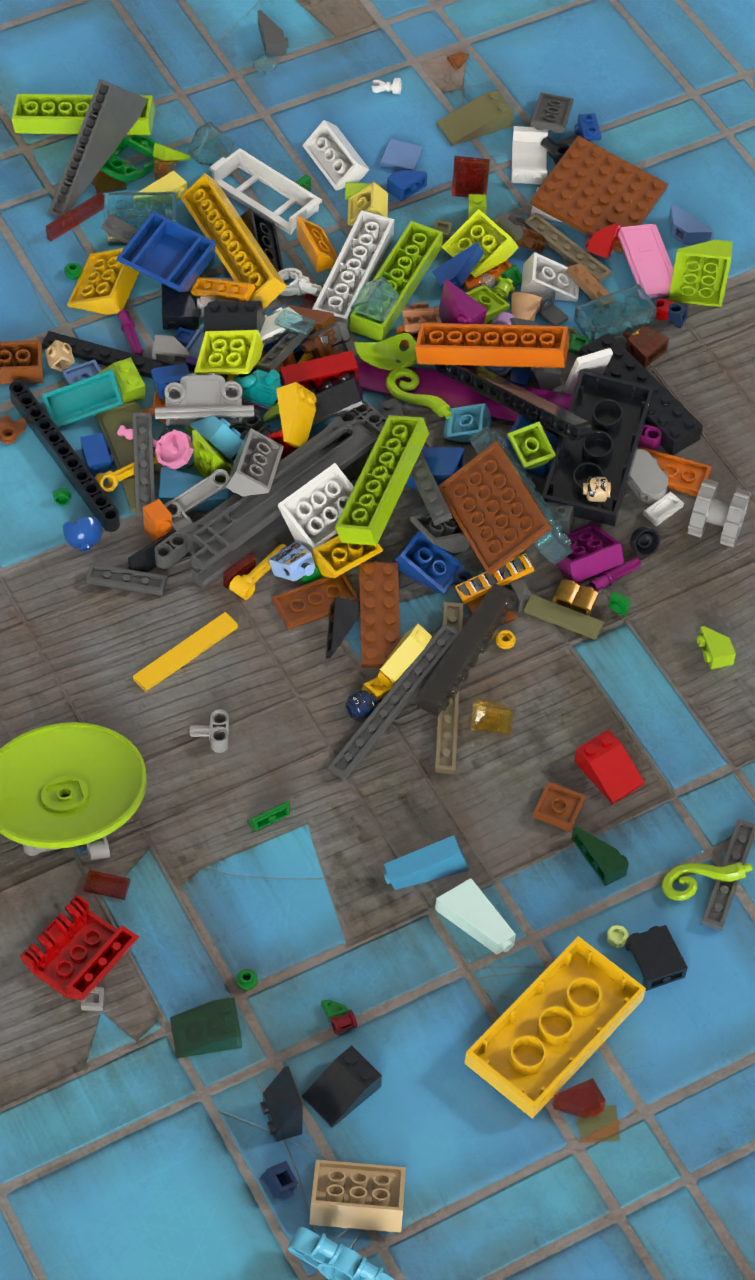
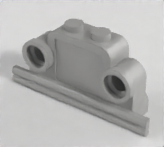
[155,373,254,426]

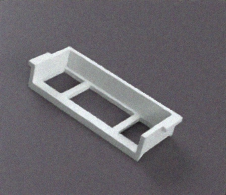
[209,148,322,235]

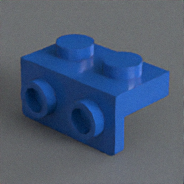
[574,113,602,142]

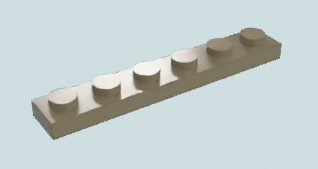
[524,213,612,284]

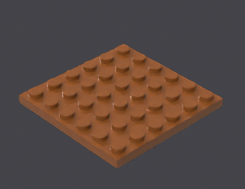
[529,135,669,254]

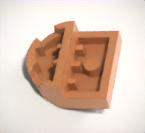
[403,303,442,333]

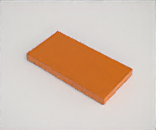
[639,447,712,497]

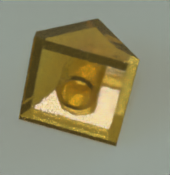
[471,698,514,735]

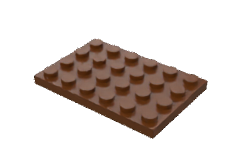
[438,441,553,575]

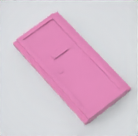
[618,224,673,299]

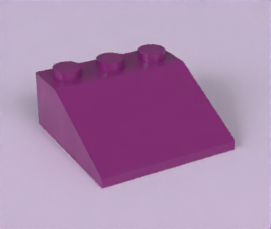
[439,280,487,324]
[543,523,624,583]

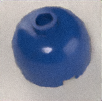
[62,517,102,551]

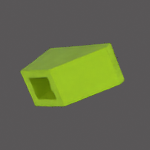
[697,626,736,670]

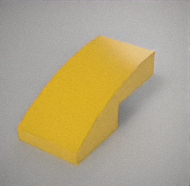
[361,671,403,701]

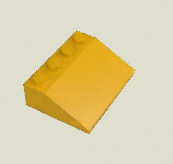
[67,248,139,315]

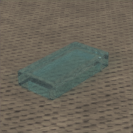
[274,309,316,337]

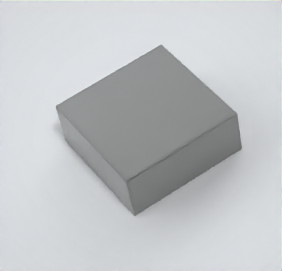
[81,987,105,1011]

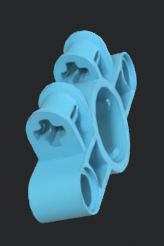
[288,1227,394,1280]

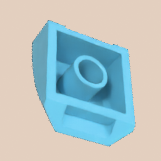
[443,403,492,442]

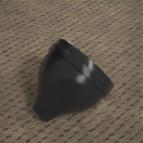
[630,527,660,556]

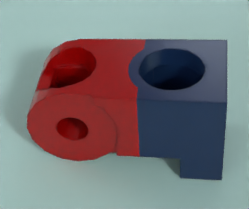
[651,298,688,328]

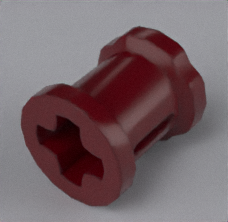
[330,1010,358,1035]

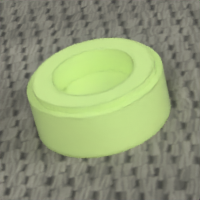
[607,925,629,948]

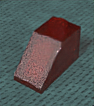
[552,1078,605,1119]

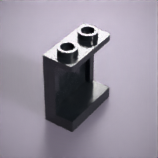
[625,925,688,991]

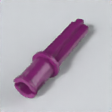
[117,310,143,356]
[589,558,641,592]

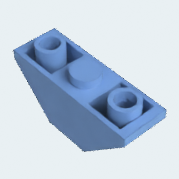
[669,204,714,245]

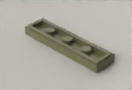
[524,594,604,640]

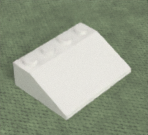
[277,463,354,554]

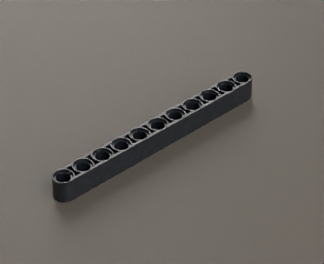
[435,364,592,441]
[9,381,120,532]

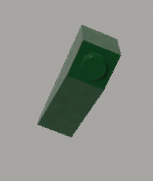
[571,826,629,886]

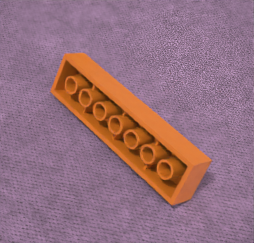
[415,323,569,368]

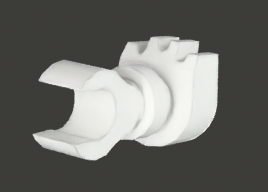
[372,78,402,94]

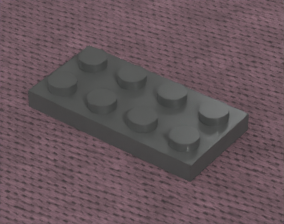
[530,92,574,133]

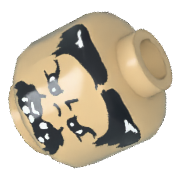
[583,477,611,502]

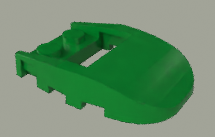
[100,135,161,182]

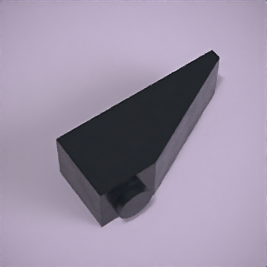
[326,597,361,659]

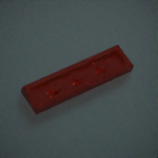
[46,192,106,242]

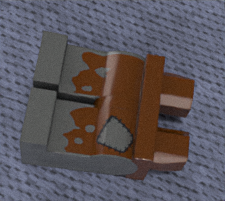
[496,211,547,253]
[301,321,357,360]

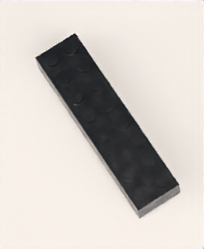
[579,333,703,455]

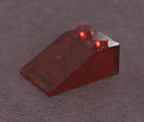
[451,156,490,198]

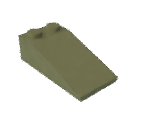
[437,89,514,146]

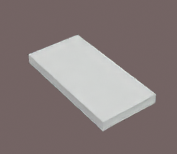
[562,348,613,394]

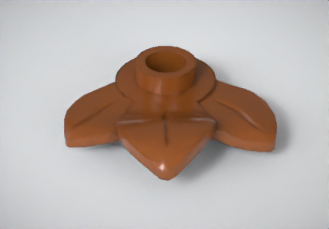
[0,414,26,444]

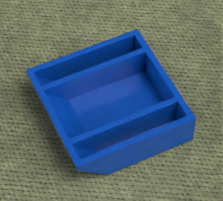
[116,211,216,292]

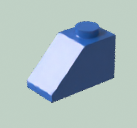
[387,170,428,202]

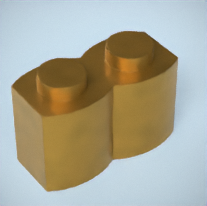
[553,579,598,616]

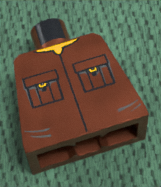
[623,326,669,368]

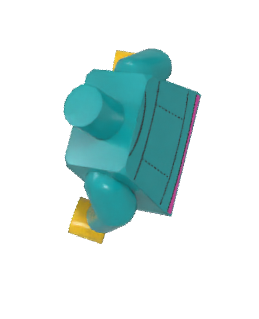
[226,369,282,410]

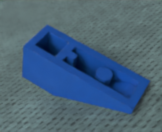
[432,242,484,288]

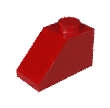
[586,223,621,260]

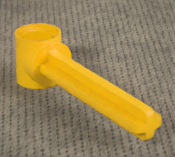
[95,451,158,492]
[229,544,287,600]

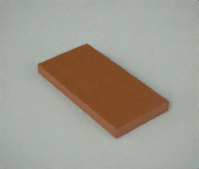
[272,573,359,630]

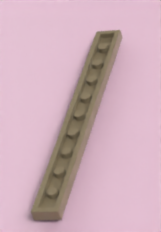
[435,602,464,774]

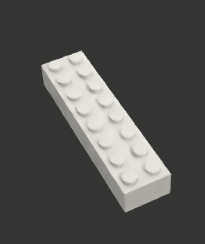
[312,210,395,329]

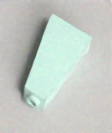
[435,878,516,955]

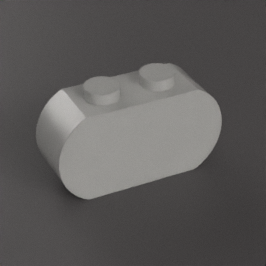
[628,449,669,505]

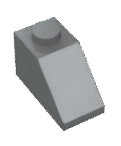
[152,335,190,365]

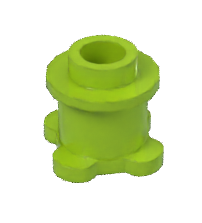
[492,276,515,300]

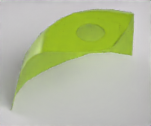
[354,333,417,370]

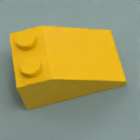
[276,382,316,449]

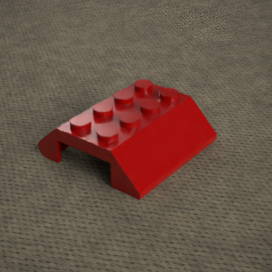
[20,895,139,1001]

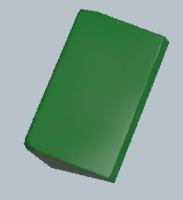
[247,801,290,832]

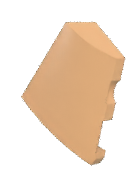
[511,292,542,321]

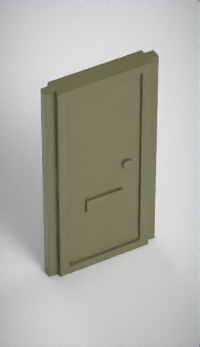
[95,402,165,479]

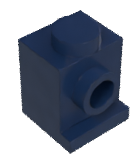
[260,1161,299,1201]

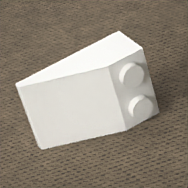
[521,252,579,302]

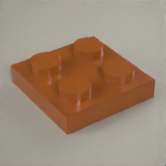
[532,781,586,832]

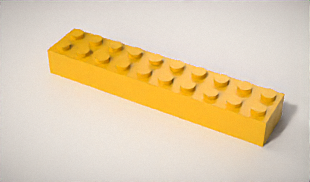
[180,173,287,310]

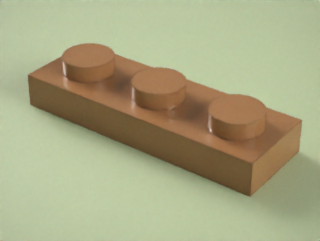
[566,263,614,308]

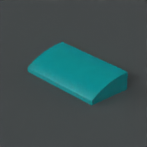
[42,369,124,428]

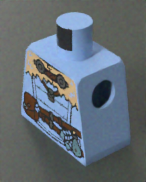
[268,541,316,581]

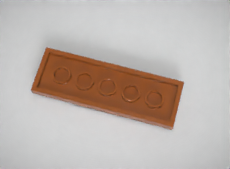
[359,562,401,668]

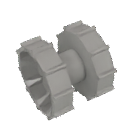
[687,479,751,548]

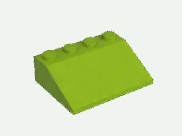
[668,240,733,307]

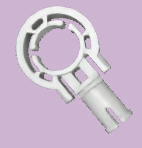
[278,268,322,297]

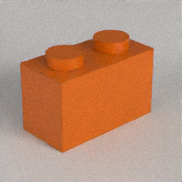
[143,499,172,542]

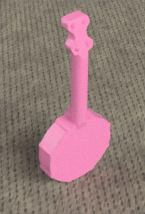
[117,425,194,470]

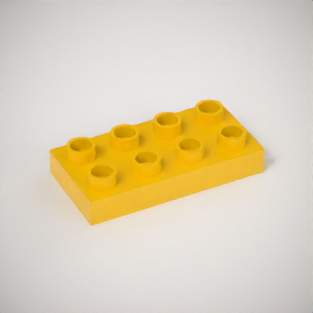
[465,936,646,1119]

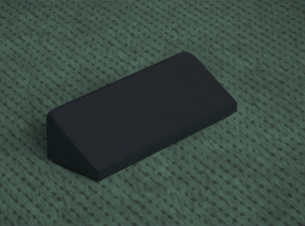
[128,529,176,572]

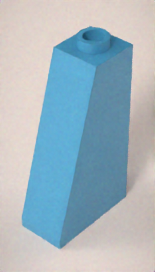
[159,467,233,511]
[383,835,469,890]

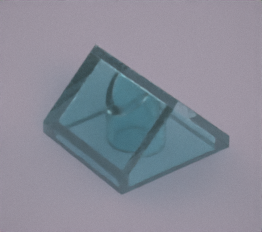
[351,277,399,322]

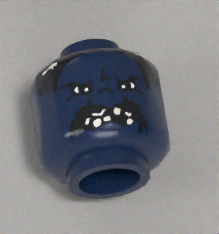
[345,690,377,720]

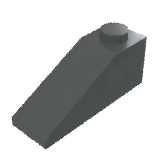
[257,10,289,57]

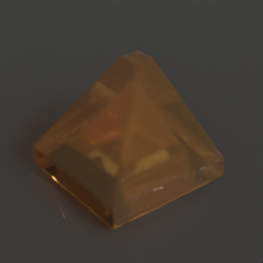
[447,52,469,70]

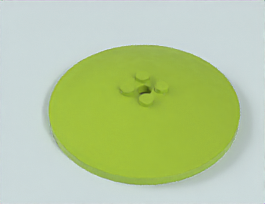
[0,722,147,849]

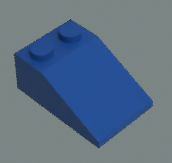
[392,530,464,595]

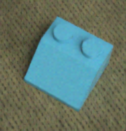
[189,416,243,460]

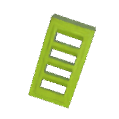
[153,143,190,161]

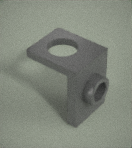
[539,291,569,326]

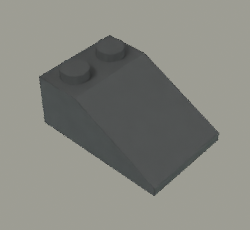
[409,510,470,553]

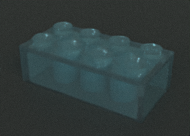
[104,192,176,233]
[574,284,657,343]

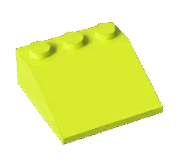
[441,209,519,278]
[194,330,264,375]

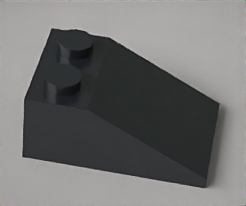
[302,1045,382,1128]
[260,1066,303,1142]

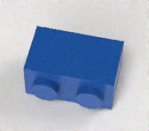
[80,433,114,477]

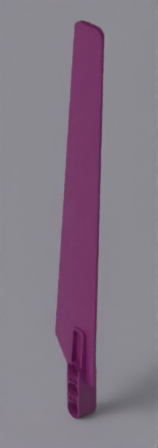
[355,357,661,451]

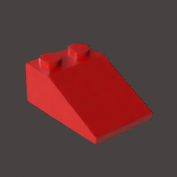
[574,729,645,805]

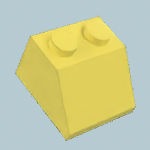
[347,182,388,226]

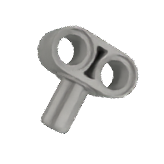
[189,709,229,753]

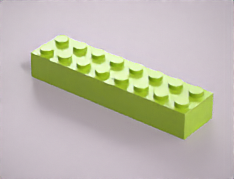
[11,94,155,135]
[349,221,443,342]
[335,415,429,546]

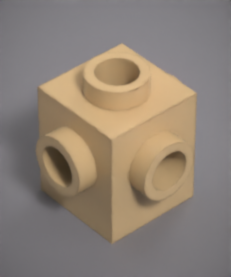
[45,340,75,372]

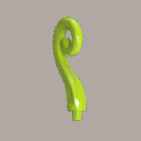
[386,368,452,419]
[662,862,753,901]

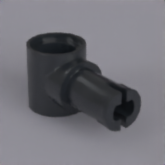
[541,136,569,165]

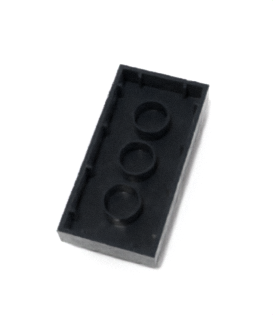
[541,370,654,527]

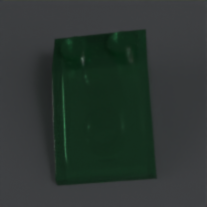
[170,997,242,1059]

